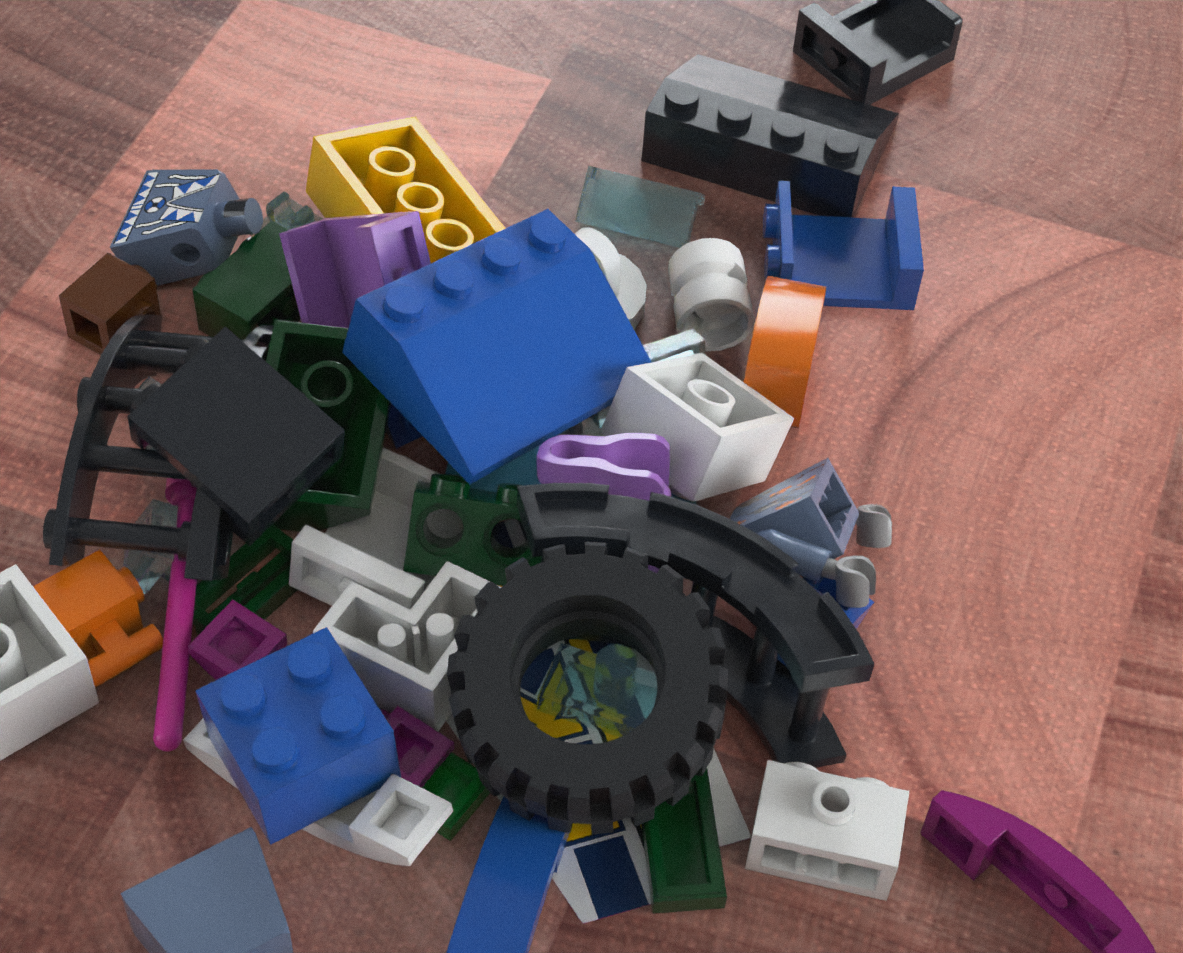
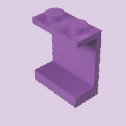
[279,211,431,328]

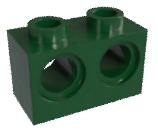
[403,474,541,586]

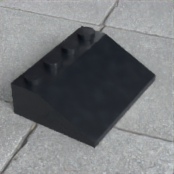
[641,54,899,218]

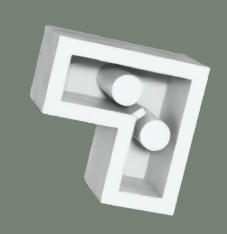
[313,561,502,731]

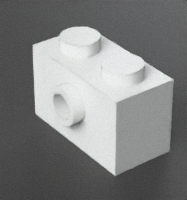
[745,760,909,901]

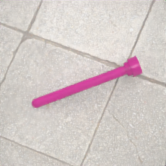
[153,478,197,752]

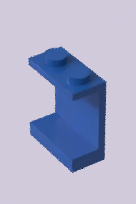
[763,181,924,310]

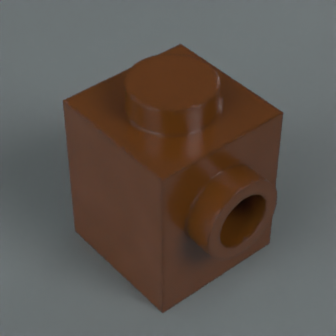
[59,253,161,355]

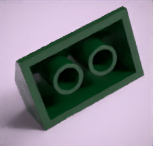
[266,320,391,532]

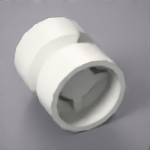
[668,238,754,351]

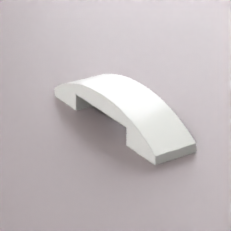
[183,719,453,866]

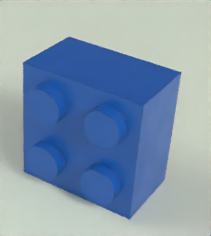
[195,627,401,845]

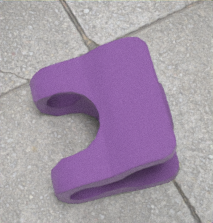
[537,433,671,573]

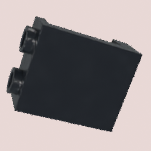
[793,0,963,105]
[127,327,345,547]

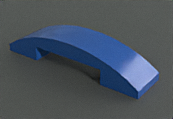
[446,796,569,953]

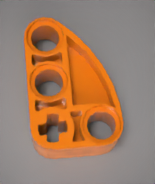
[744,276,827,428]

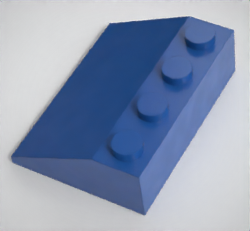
[342,209,651,484]

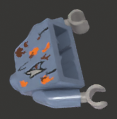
[729,458,892,608]

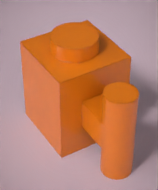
[33,549,163,688]

